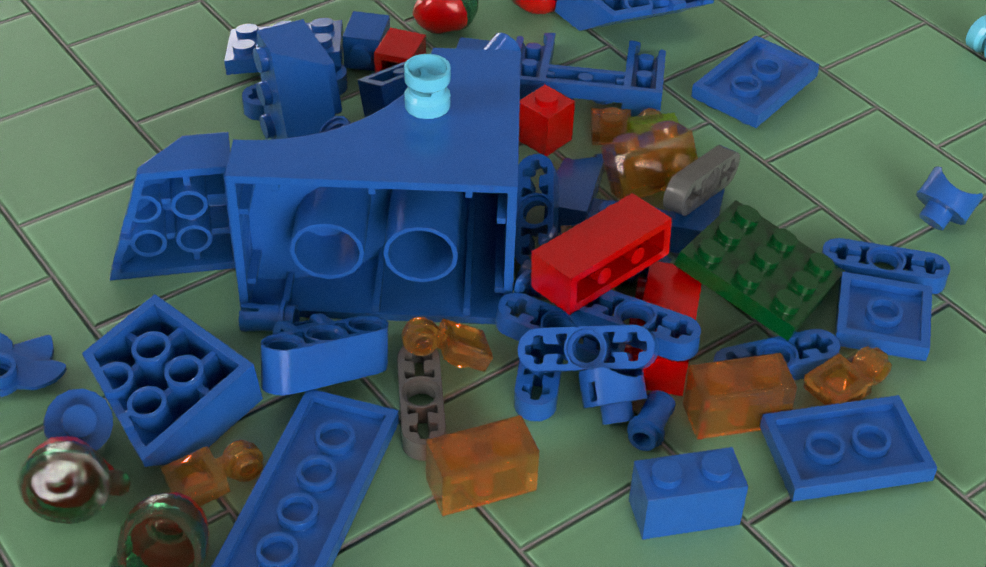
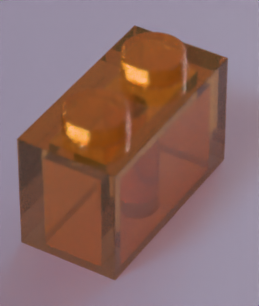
[601,120,698,200]
[683,353,797,440]
[426,415,540,516]

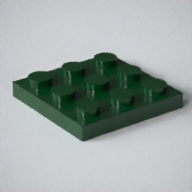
[674,200,845,341]

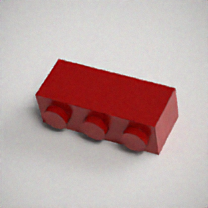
[531,193,672,315]
[624,261,702,396]

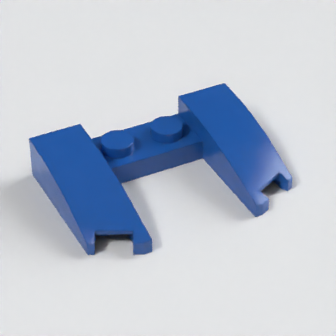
[516,33,666,121]
[544,153,725,253]

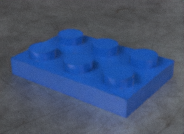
[224,18,344,75]
[691,35,820,128]
[760,395,937,502]

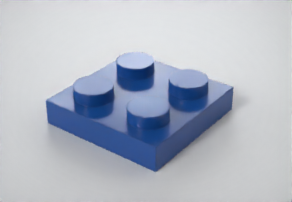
[834,272,932,361]

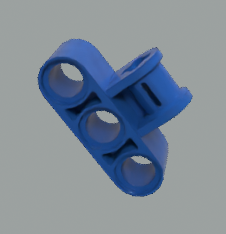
[261,313,389,395]

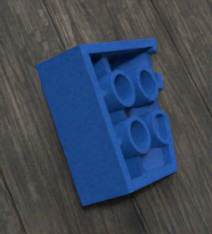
[555,0,714,31]
[253,19,342,139]
[110,132,236,281]
[82,294,263,467]

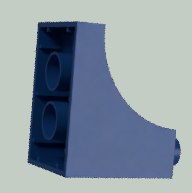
[225,48,521,324]

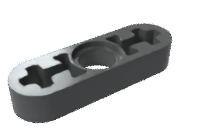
[663,145,740,216]
[397,342,446,461]

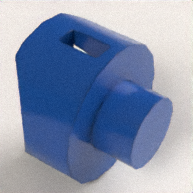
[916,166,983,231]
[579,366,648,425]
[43,388,113,456]

